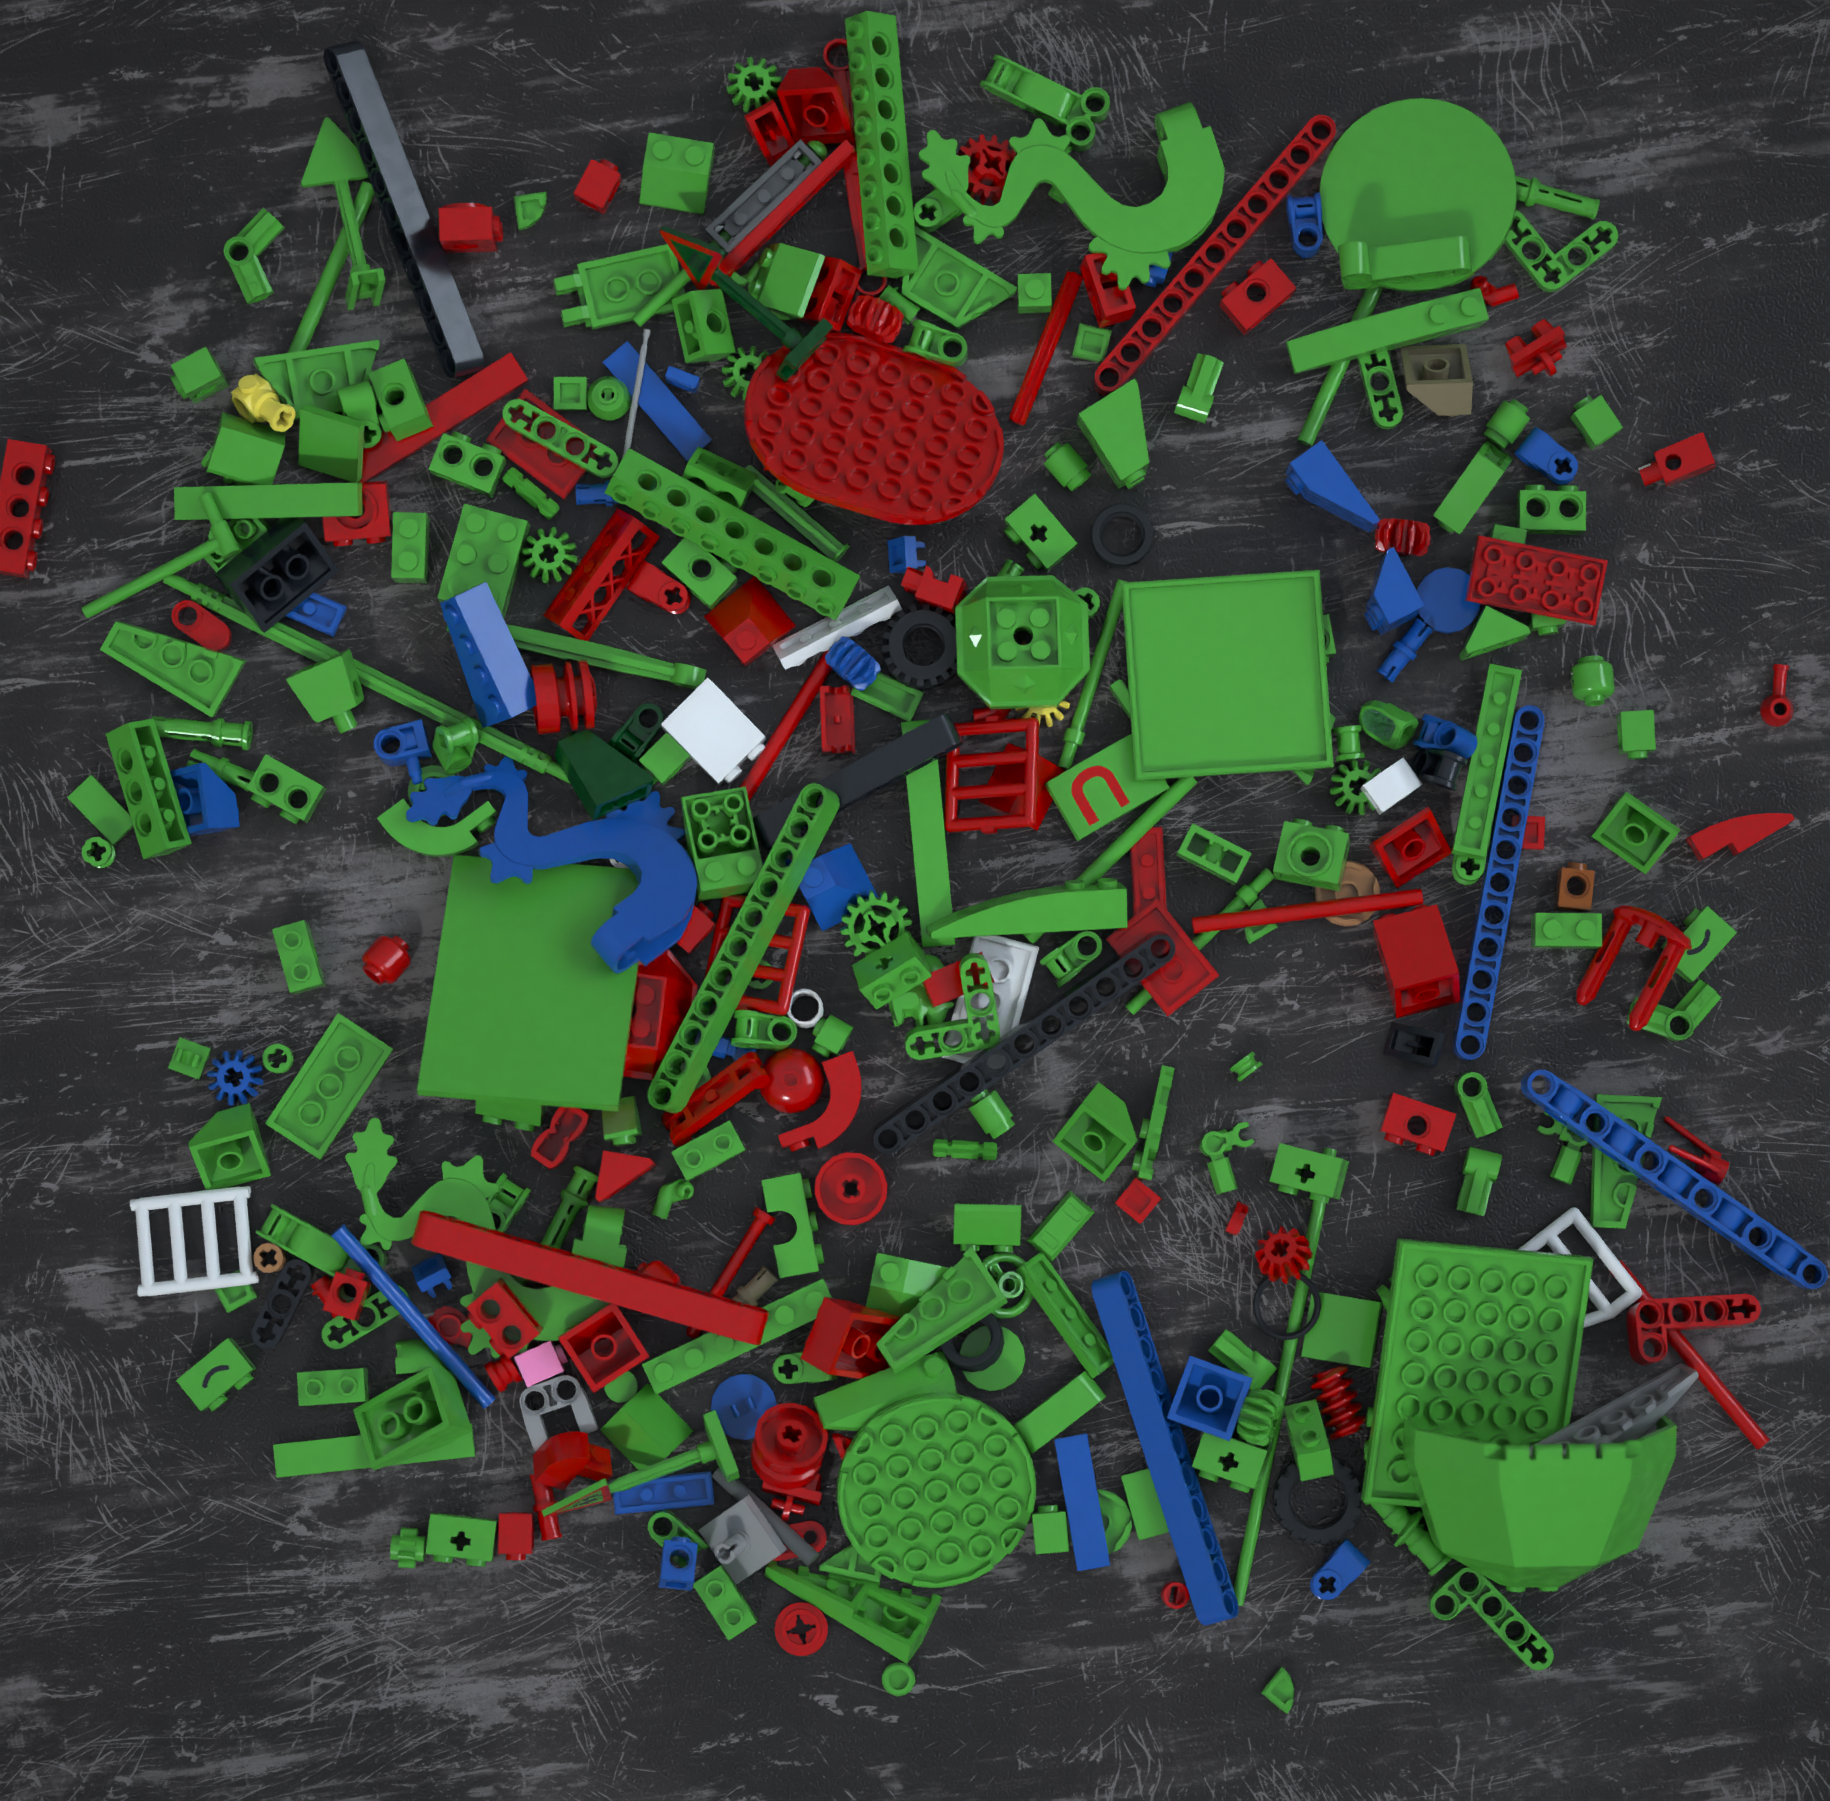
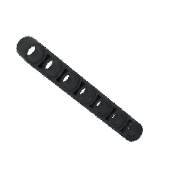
[753,713,963,850]

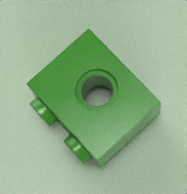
[1273,819,1351,892]

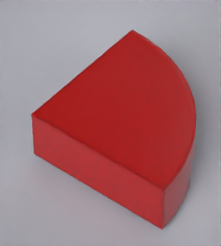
[1224,1201,1249,1236]

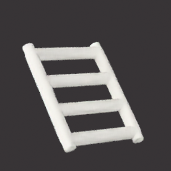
[130,1186,259,1297]

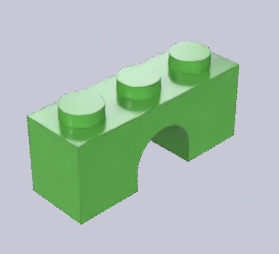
[761,1173,824,1278]

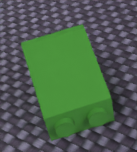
[1077,378,1149,490]

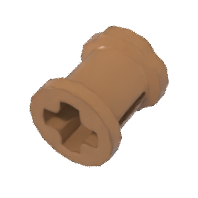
[253,1243,287,1273]

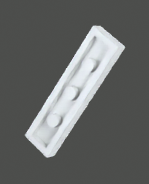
[772,585,902,670]

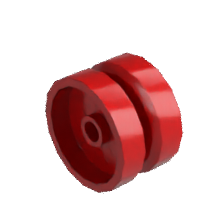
[815,1152,887,1225]
[750,1403,828,1489]

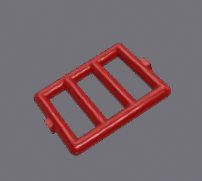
[944,716,1040,834]
[704,894,810,1015]

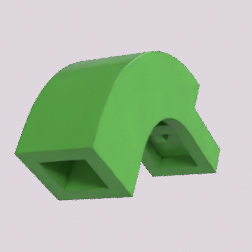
[377,798,498,857]

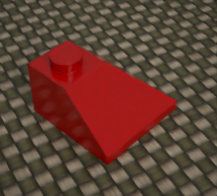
[777,67,856,145]
[704,576,796,668]

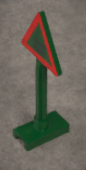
[659,226,834,382]

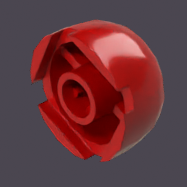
[760,1048,824,1114]

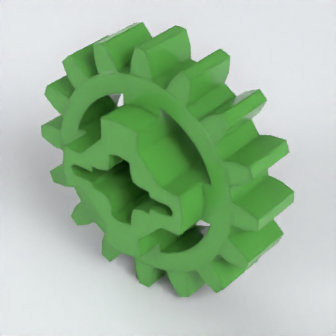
[840,890,912,957]

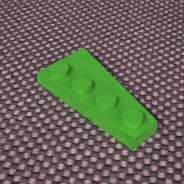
[100,621,247,717]
[876,1246,1008,1374]

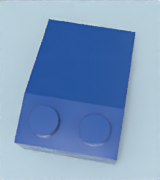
[1285,440,1380,533]

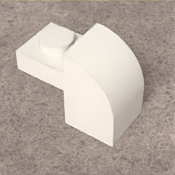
[1361,757,1423,815]

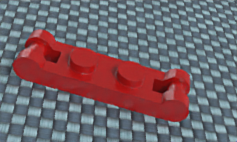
[661,1052,770,1147]

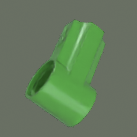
[1174,353,1224,424]
[1454,1071,1503,1138]
[1456,1146,1502,1216]
[1208,1329,1277,1390]

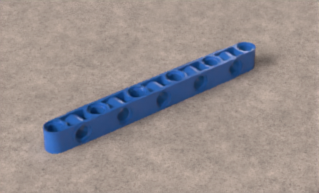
[1521,1070,1828,1289]

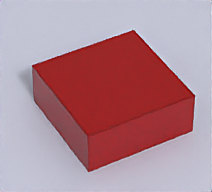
[1510,815,1545,850]
[1115,1178,1161,1224]

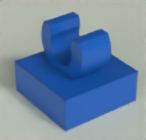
[887,536,926,573]
[411,1253,452,1298]

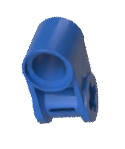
[1286,192,1323,259]
[1514,427,1578,485]
[1412,714,1477,759]
[1310,1539,1371,1600]

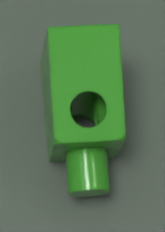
[286,648,364,733]

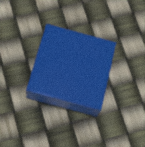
[665,366,701,394]

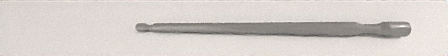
[622,329,651,459]

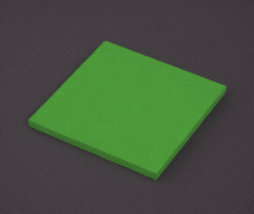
[1121,570,1334,781]

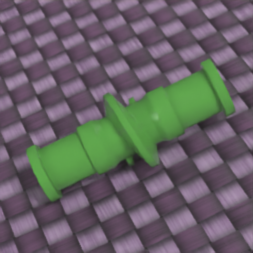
[1363,1502,1452,1576]

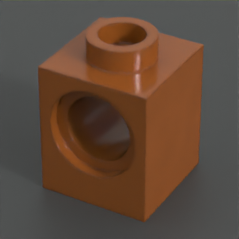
[1554,862,1595,912]

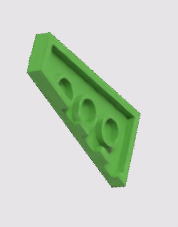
[1590,1094,1662,1228]

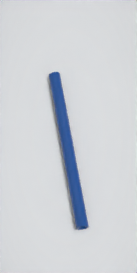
[331,1224,496,1409]

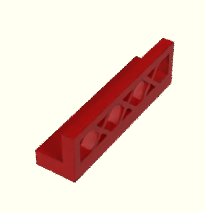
[543,508,659,641]

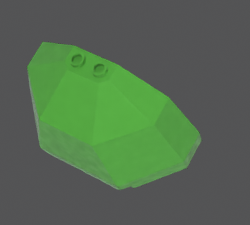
[1403,1415,1677,1592]

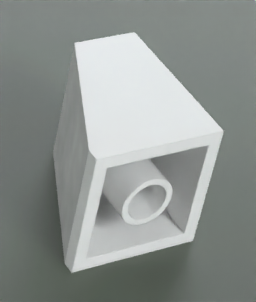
[661,678,766,786]

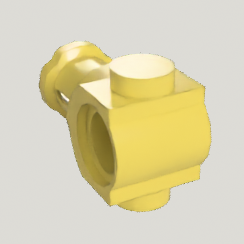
[231,374,296,432]

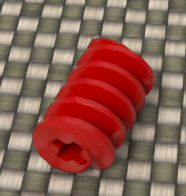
[1310,1365,1367,1440]

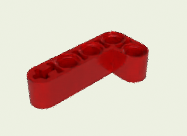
[1626,1294,1761,1366]

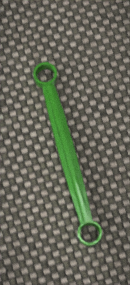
[446,624,707,689]

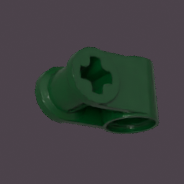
[608,703,666,764]

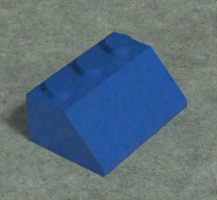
[1364,547,1425,635]

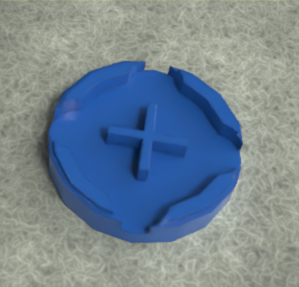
[1417,567,1480,634]

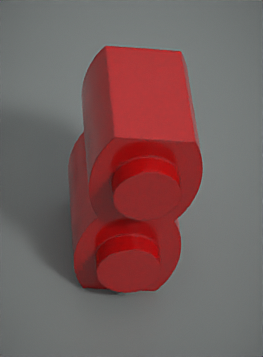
[531,1107,591,1170]

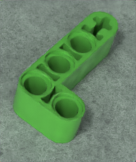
[1338,236,1472,290]
[1427,1565,1554,1671]

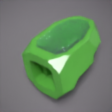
[1359,700,1419,750]

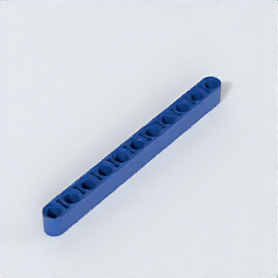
[1453,705,1544,1060]
[1092,1271,1239,1626]

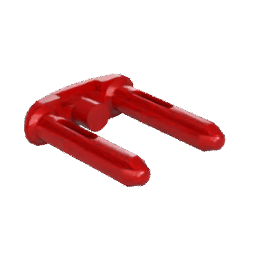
[1576,905,1692,1031]

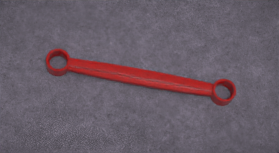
[823,38,887,298]

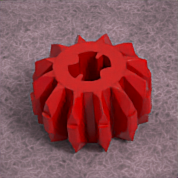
[846,295,904,343]
[1375,518,1431,556]
[1255,1226,1313,1285]

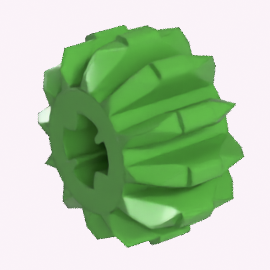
[727,57,782,113]
[722,346,769,401]
[522,527,578,584]
[1330,759,1381,816]
[1236,1388,1284,1447]

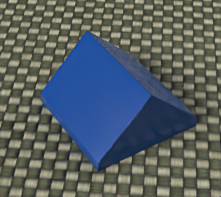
[1167,1356,1253,1442]

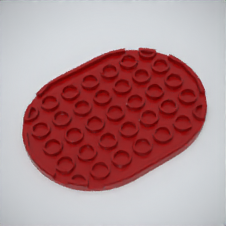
[743,332,1004,525]

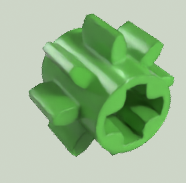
[390,1528,426,1569]

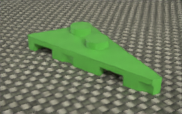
[1131,1065,1175,1181]

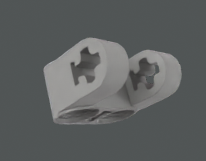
[519,1374,598,1452]

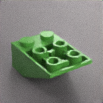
[681,786,763,902]

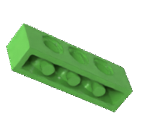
[106,718,192,860]

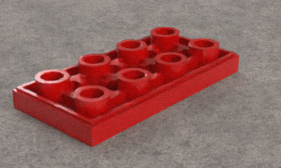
[1465,535,1608,625]

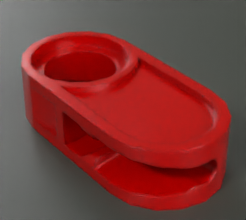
[172,600,232,652]

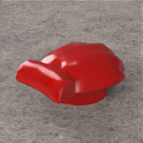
[428,1306,472,1348]

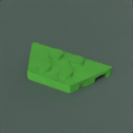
[902,226,1018,330]
[253,340,380,420]

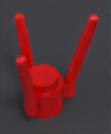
[1664,1116,1729,1186]

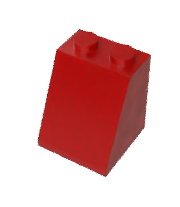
[1373,904,1460,1019]

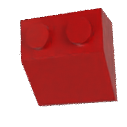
[558,1303,650,1393]

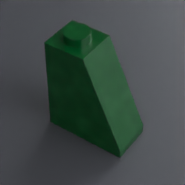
[554,729,654,820]

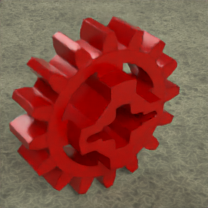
[957,134,1017,205]

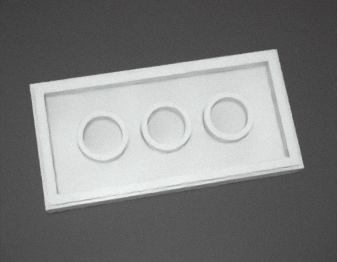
[941,935,1039,1069]

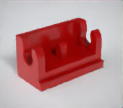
[820,685,855,755]

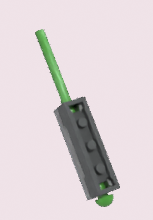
[632,139,827,327]

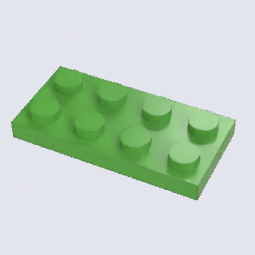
[265,1013,394,1160]

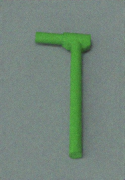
[82,492,240,618]

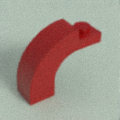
[778,1051,862,1152]

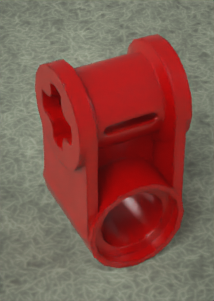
[626,560,691,614]

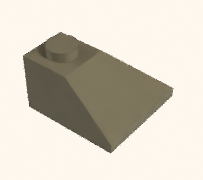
[1400,344,1473,417]

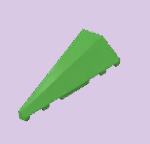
[764,1560,942,1664]

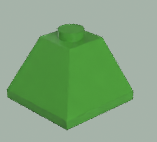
[1052,1082,1137,1182]
[188,1103,271,1190]

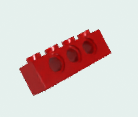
[0,439,55,579]

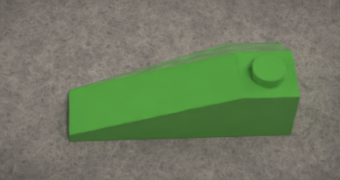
[866,1253,1007,1317]

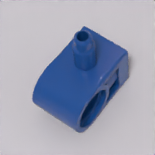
[374,719,433,785]

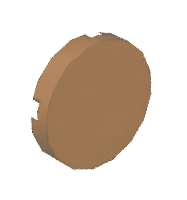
[1314,861,1380,927]

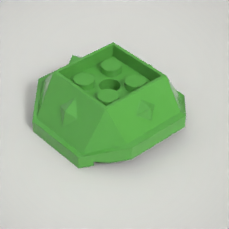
[955,575,1090,709]

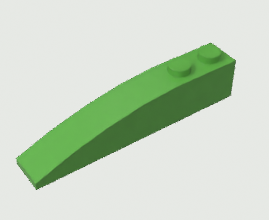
[1286,288,1489,374]
[926,878,1127,939]

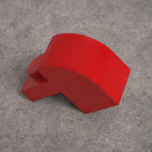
[533,1432,613,1490]

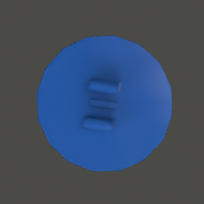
[711,1374,777,1440]

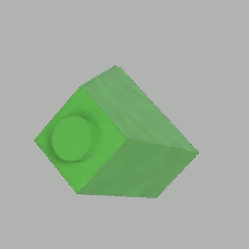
[1433,440,1514,534]

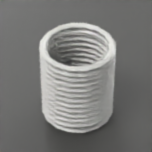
[787,989,824,1029]

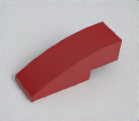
[1686,813,1795,861]

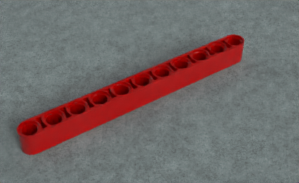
[1094,115,1336,396]
[411,1210,770,1345]

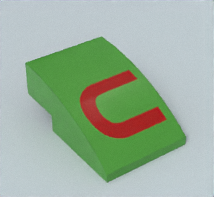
[1044,734,1170,841]

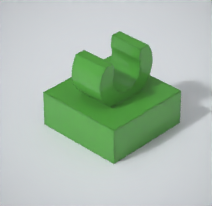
[168,1037,212,1080]

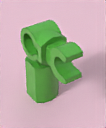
[1537,1112,1591,1185]
[1199,1122,1254,1195]

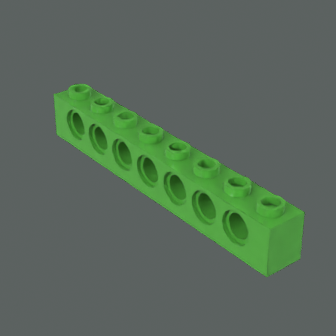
[845,11,919,279]
[604,448,860,621]

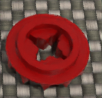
[775,1602,828,1656]

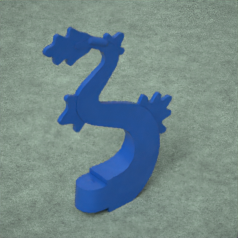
[406,756,698,973]

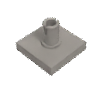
[698,1495,787,1584]

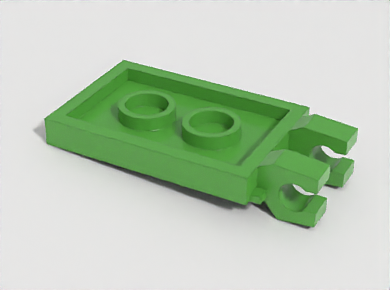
[553,244,685,330]

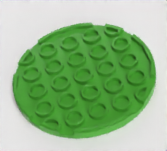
[1319,98,1517,293]
[836,1393,1036,1588]

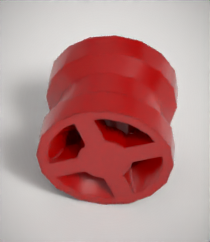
[484,1354,523,1393]

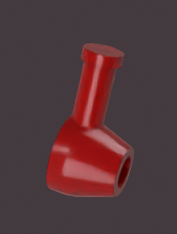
[1760,664,1794,727]

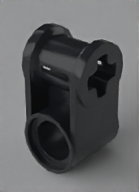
[1411,748,1468,791]

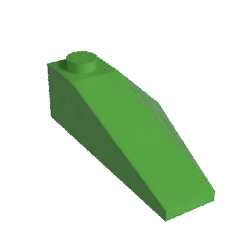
[814,1351,956,1431]

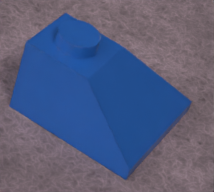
[170,763,240,836]
[799,843,878,932]

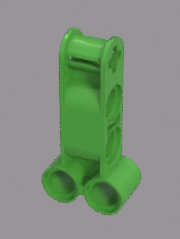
[980,55,1110,152]
[255,1203,388,1302]

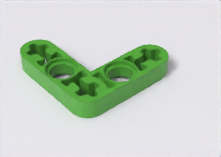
[1504,210,1618,292]
[904,953,1000,1060]

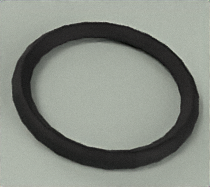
[1253,1272,1321,1340]

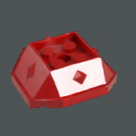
[623,949,698,1080]

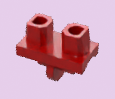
[1505,319,1567,378]
[761,1474,822,1522]

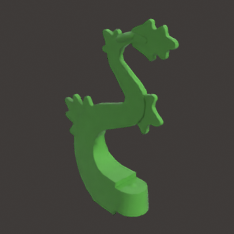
[919,102,1225,290]
[345,1118,627,1358]

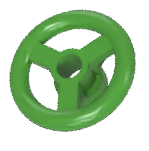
[982,1252,1034,1319]

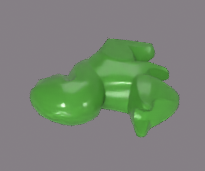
[888,954,954,1027]

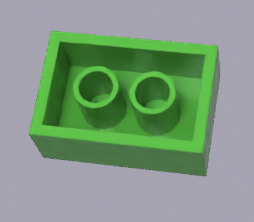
[437,503,531,619]

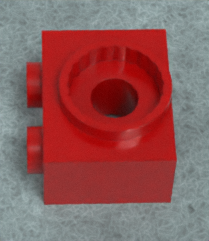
[439,203,503,253]
[322,480,393,546]

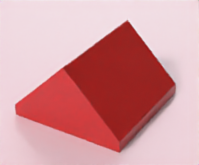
[978,743,1065,831]
[1369,807,1452,888]
[595,1150,657,1203]

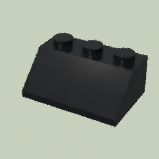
[214,518,340,633]

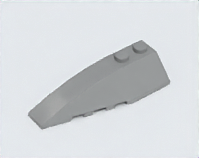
[1529,1363,1699,1456]

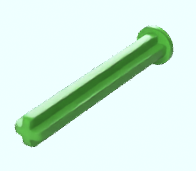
[746,465,850,563]

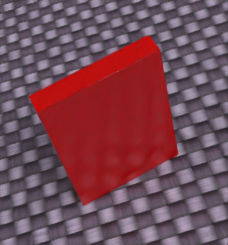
[485,389,598,501]
[1106,898,1219,1017]

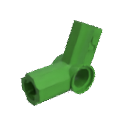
[224,208,285,305]
[1626,979,1721,1041]

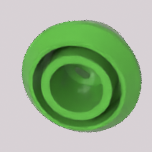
[587,376,632,421]

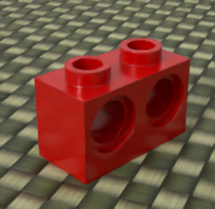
[1079,253,1136,328]
[798,256,862,332]
[466,1278,543,1359]

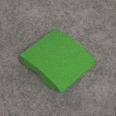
[1301,1292,1382,1368]

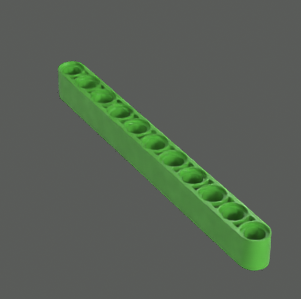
[647,783,840,1113]

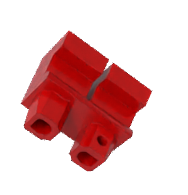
[901,565,969,618]

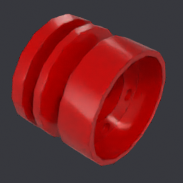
[530,660,597,734]

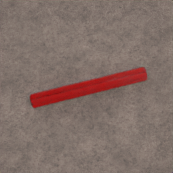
[1009,271,1083,426]

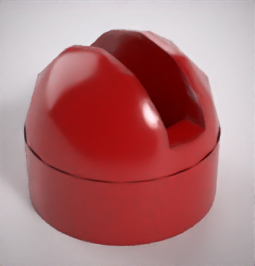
[1161,1581,1189,1609]

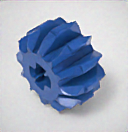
[825,636,881,691]
[207,1050,264,1106]

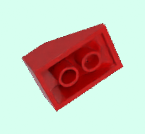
[800,1297,902,1379]

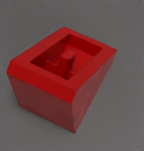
[744,100,795,167]

